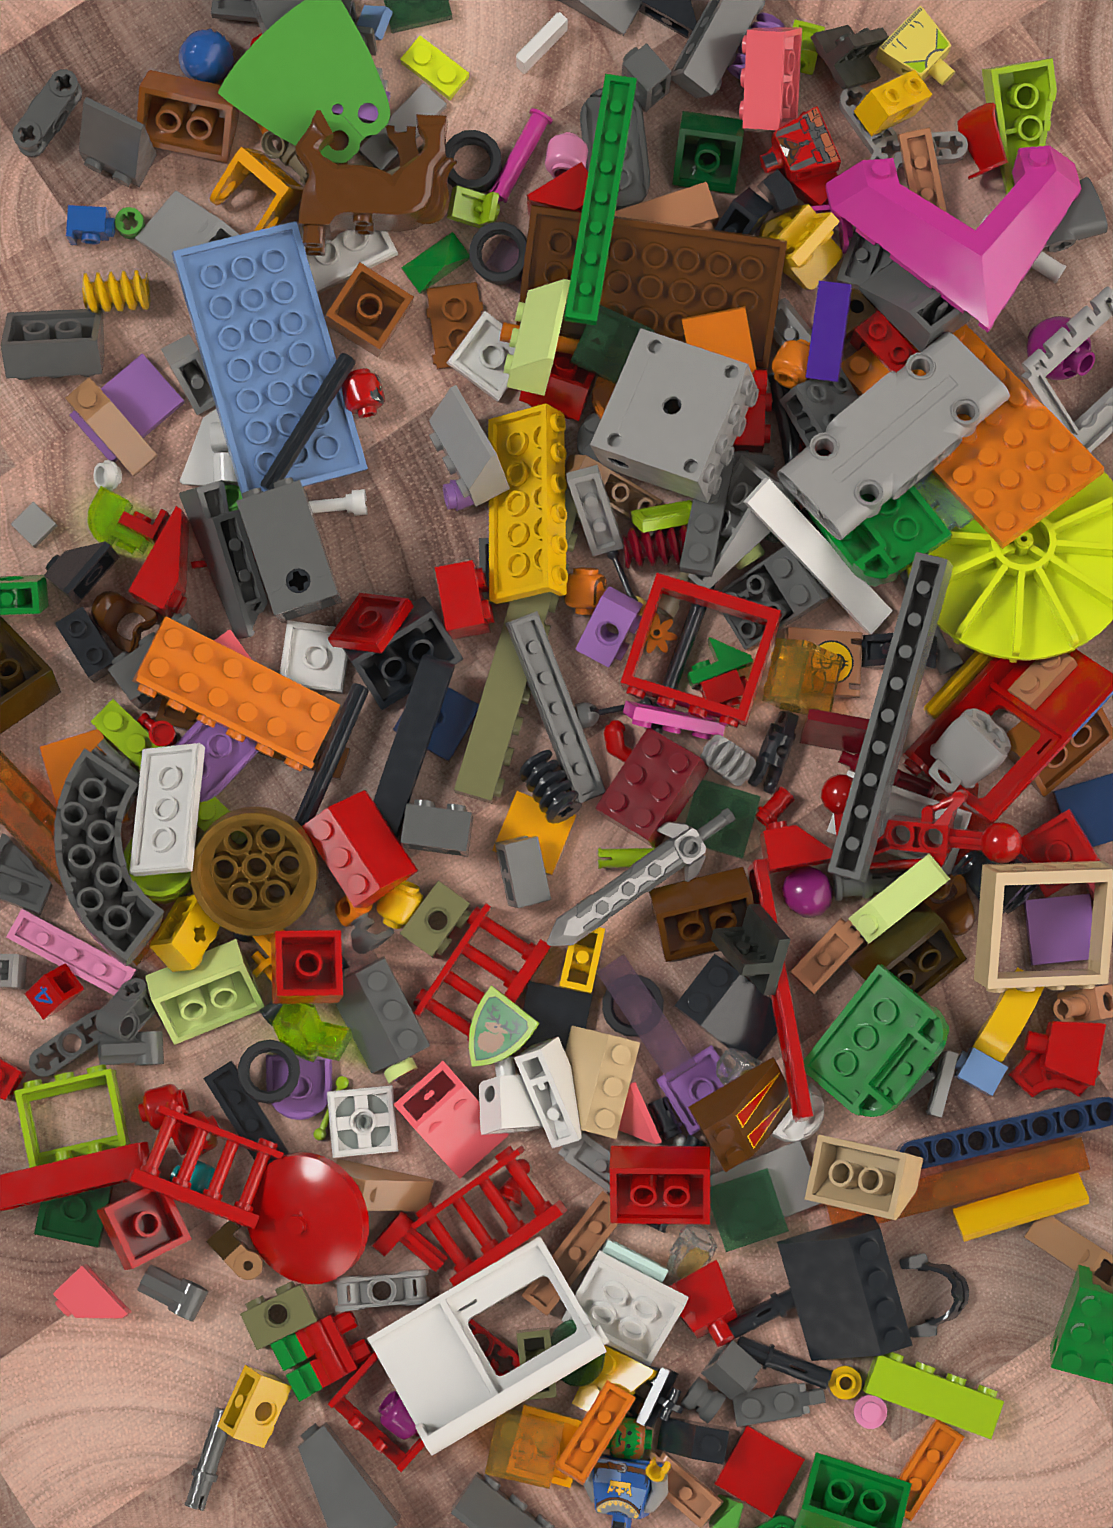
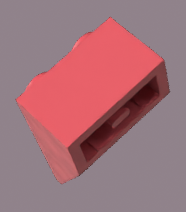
[393,1061,509,1179]

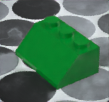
[793,1452,912,1528]

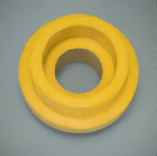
[828,1366,862,1400]

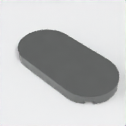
[580,88,650,211]

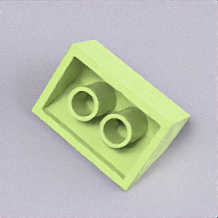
[503,279,570,396]
[145,939,265,1045]

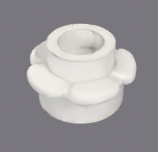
[93,460,122,491]

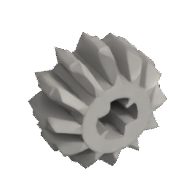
[700,735,756,786]

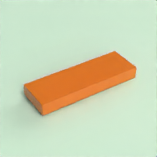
[554,1380,636,1485]
[897,1419,965,1521]

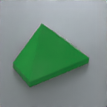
[401,231,470,294]

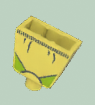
[876,6,955,86]

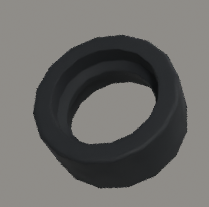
[446,130,502,193]
[469,222,527,285]
[602,974,664,1037]
[237,1039,300,1104]

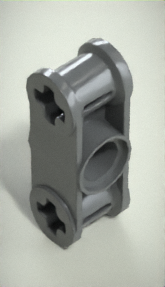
[13,69,82,157]

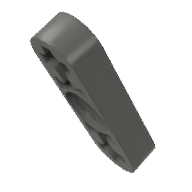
[29,1010,109,1077]

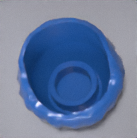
[178,29,234,84]

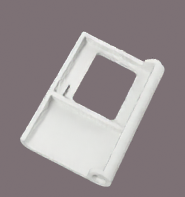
[367,1236,609,1455]

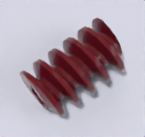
[623,525,687,569]

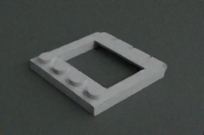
[1021,286,1113,453]

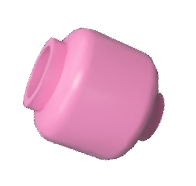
[545,132,588,178]

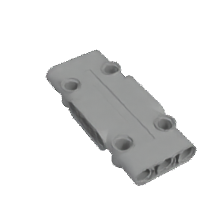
[777,332,1010,540]

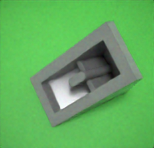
[0,954,27,989]

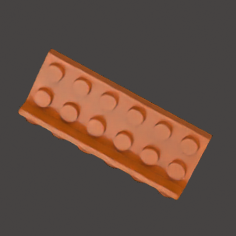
[132,616,341,772]

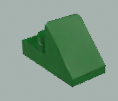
[687,637,753,689]

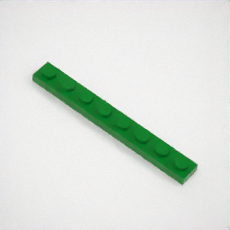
[564,74,637,326]

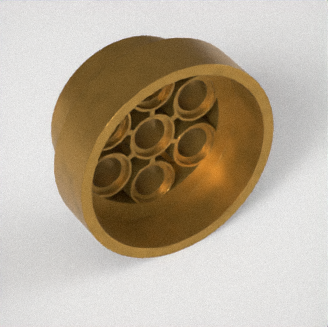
[191,807,319,936]

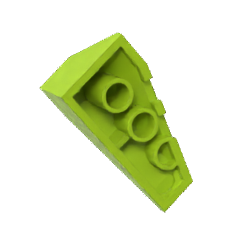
[982,58,1057,195]

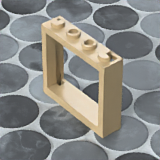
[974,861,1113,993]

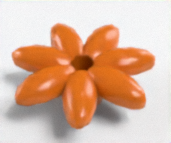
[646,613,678,654]

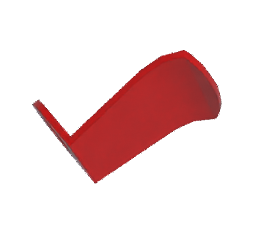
[957,102,1008,180]

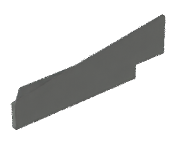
[179,480,268,639]

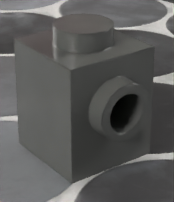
[701,1340,762,1400]

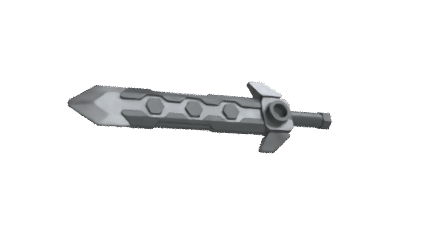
[547,808,736,946]

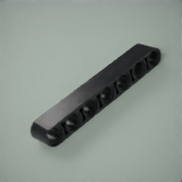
[373,654,455,838]

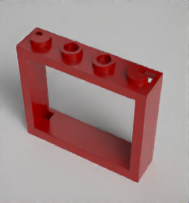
[620,573,782,728]

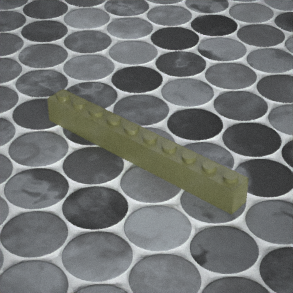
[454,488,581,804]

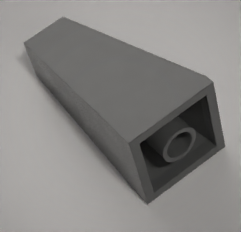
[298,1422,401,1528]

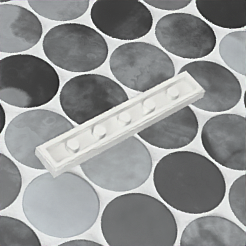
[743,478,892,634]

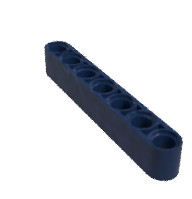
[896,1097,1113,1169]

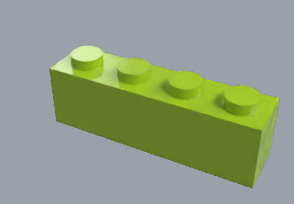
[862,1352,1004,1440]

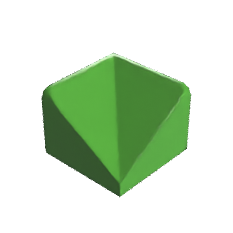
[709,1494,744,1528]

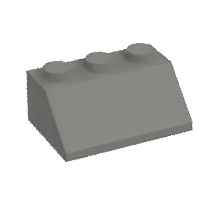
[429,385,510,506]

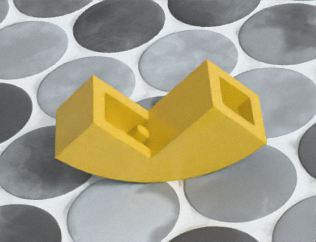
[972,967,1044,1063]

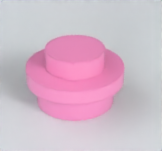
[854,1395,887,1429]

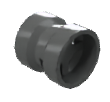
[680,1377,726,1424]

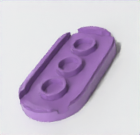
[174,721,259,802]

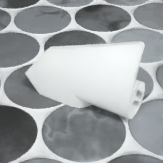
[180,409,239,486]

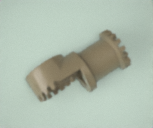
[261,131,309,185]

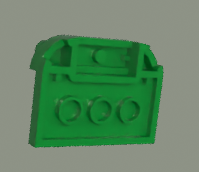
[807,485,952,586]
[803,964,949,1117]

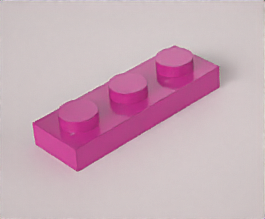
[623,700,725,739]

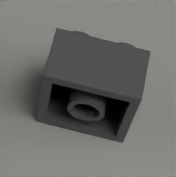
[401,799,473,857]

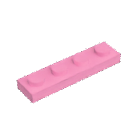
[6,909,138,995]

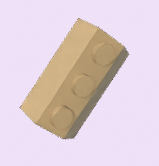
[565,1026,640,1139]
[805,1134,923,1220]

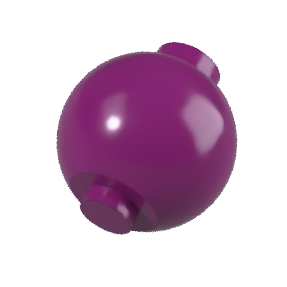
[1027,316,1095,381]

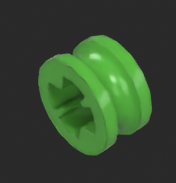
[115,207,145,239]

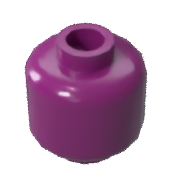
[378,1390,420,1440]

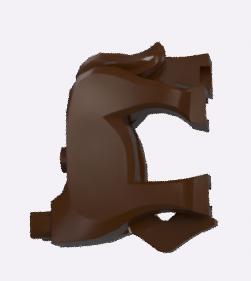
[295,110,457,256]

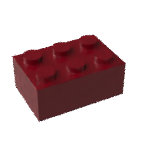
[595,728,709,849]

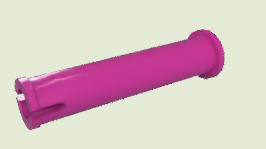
[489,108,553,203]

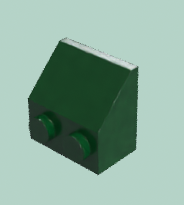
[672,111,744,194]

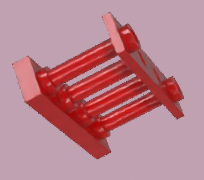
[412,903,551,1049]
[127,1102,284,1229]
[411,1145,567,1286]

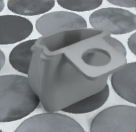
[929,709,1011,793]

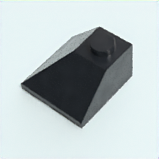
[44,541,120,605]

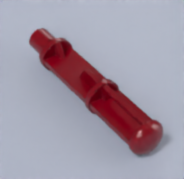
[838,750,935,798]

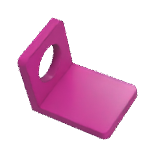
[810,205,853,254]

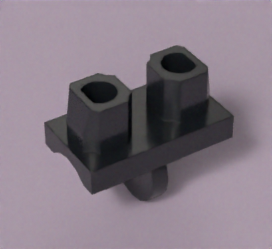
[628,1365,685,1428]

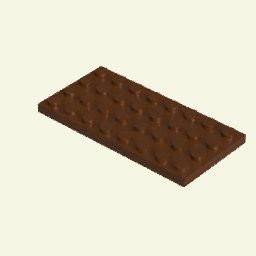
[516,205,787,369]

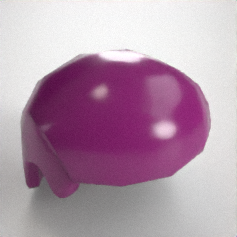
[782,866,834,918]

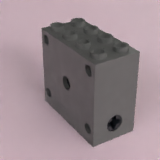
[236,477,343,622]

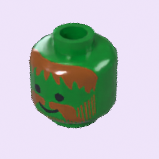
[606,1415,652,1460]

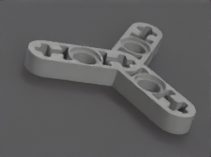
[839,86,968,171]

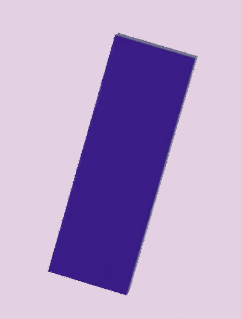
[806,280,852,382]

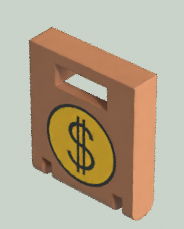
[782,627,863,698]

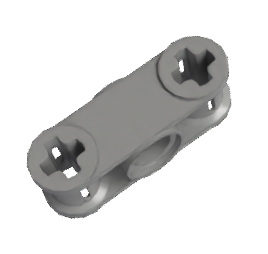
[333,1269,431,1311]

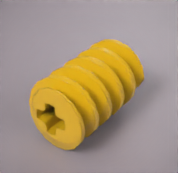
[82,270,151,313]

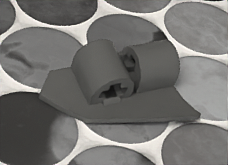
[1045,177,1108,252]

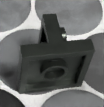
[711,904,791,996]

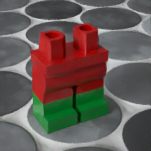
[270,1311,373,1402]

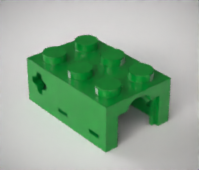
[1050,1265,1113,1384]

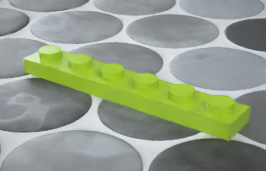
[90,699,248,844]

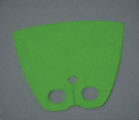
[218,0,390,163]

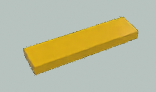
[953,1171,1089,1242]

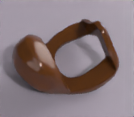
[91,591,158,654]
[923,873,975,936]

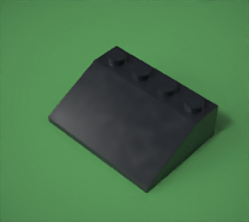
[777,1214,913,1361]

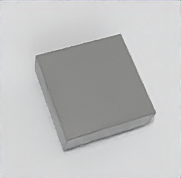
[11,502,57,548]

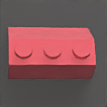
[739,27,802,130]

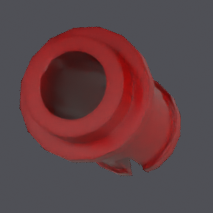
[755,786,795,827]

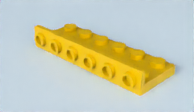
[488,404,568,604]

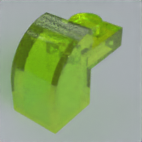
[88,486,149,555]
[272,1004,353,1062]

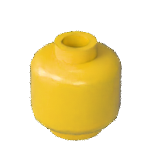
[377,880,424,929]

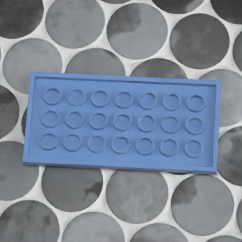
[172,221,368,499]

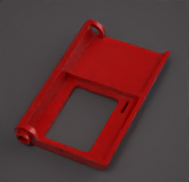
[903,649,1113,824]

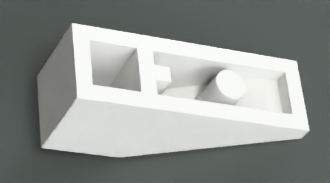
[514,1037,582,1148]

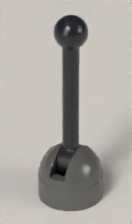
[574,697,653,729]

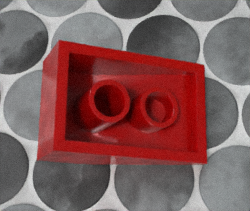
[128,506,189,619]

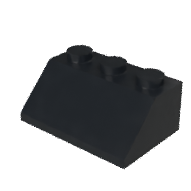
[342,596,463,710]

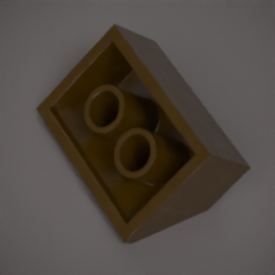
[847,901,967,997]

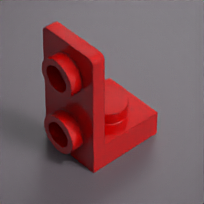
[850,310,917,373]

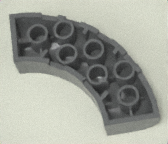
[54,748,164,966]

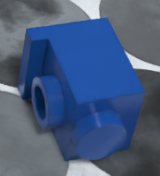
[66,205,115,245]

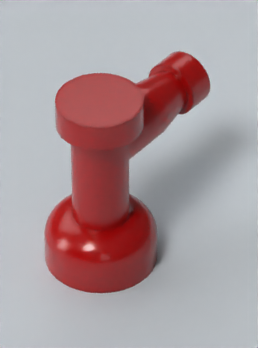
[137,712,177,747]

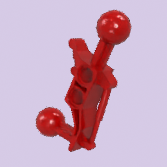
[821,774,1022,870]

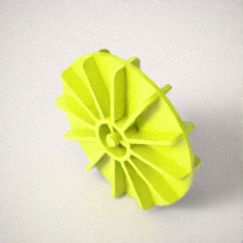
[906,472,1113,663]

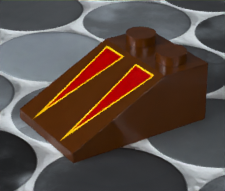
[688,1057,791,1172]

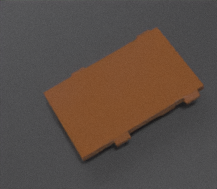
[426,282,484,369]

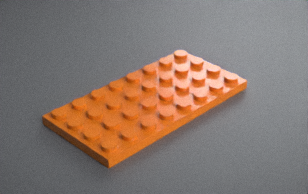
[841,324,1104,549]

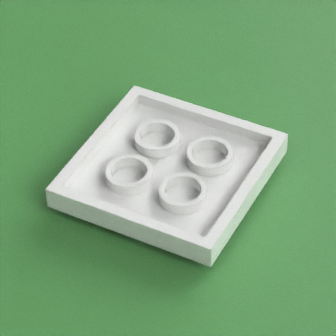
[561,1251,689,1366]

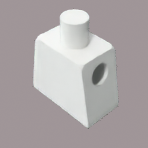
[479,1057,543,1135]

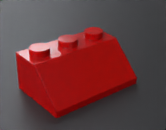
[302,790,418,908]
[609,1146,710,1225]

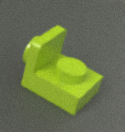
[793,19,825,75]

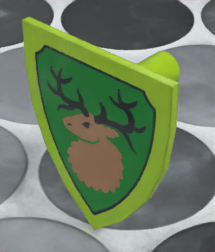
[469,985,540,1067]

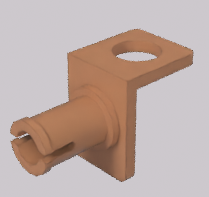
[1053,984,1113,1022]

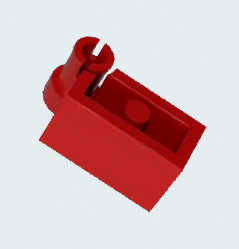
[732,370,772,453]

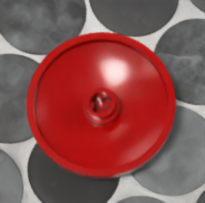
[248,1152,369,1285]

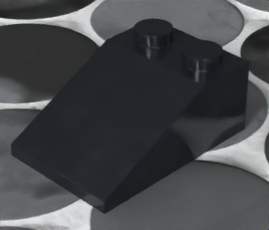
[673,954,777,1067]

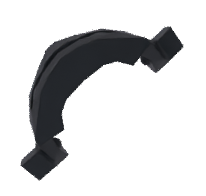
[899,1253,969,1338]

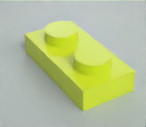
[400,36,469,101]

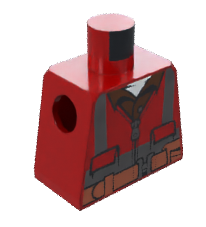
[759,106,841,182]

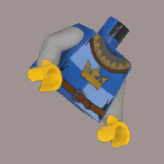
[584,1453,671,1528]

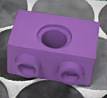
[575,586,643,668]

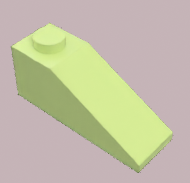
[848,854,950,943]

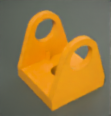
[210,147,304,231]

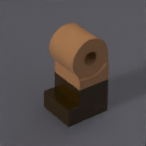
[206,1221,264,1280]

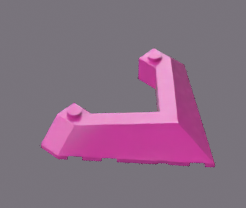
[825,146,1081,333]

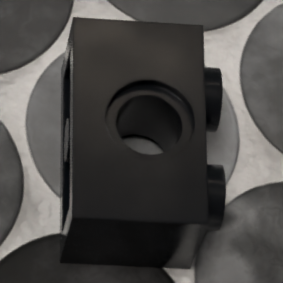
[55,606,116,683]

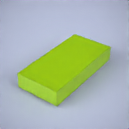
[631,500,692,533]

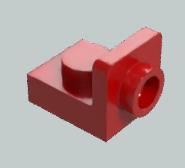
[118,509,170,544]

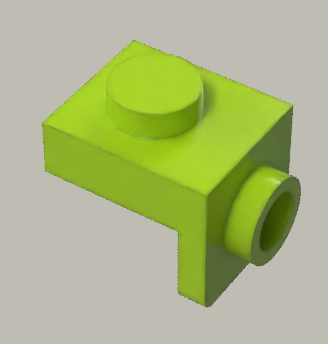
[447,185,500,229]

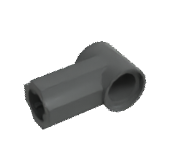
[98,1031,164,1065]
[137,1264,209,1322]

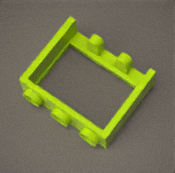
[14,1065,131,1168]

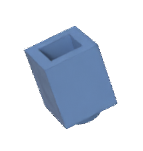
[954,1047,1008,1096]

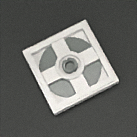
[327,1085,398,1158]

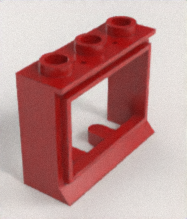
[328,1351,425,1472]

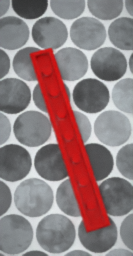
[747,858,813,1123]

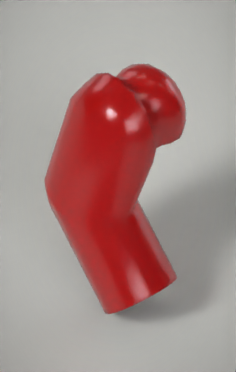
[603,720,633,763]

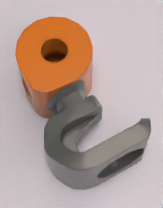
[335,895,394,954]

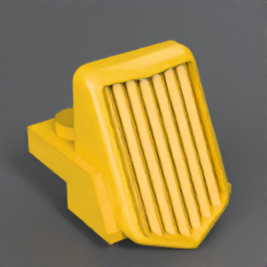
[759,204,843,290]

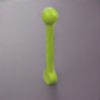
[313,1076,349,1141]

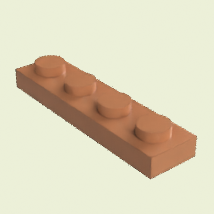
[521,1190,619,1316]

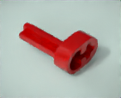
[372,1211,448,1272]

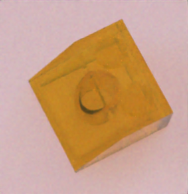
[762,638,843,715]
[485,1410,564,1489]

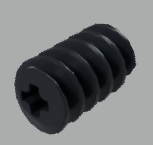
[519,750,582,824]

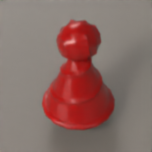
[498,1159,531,1207]

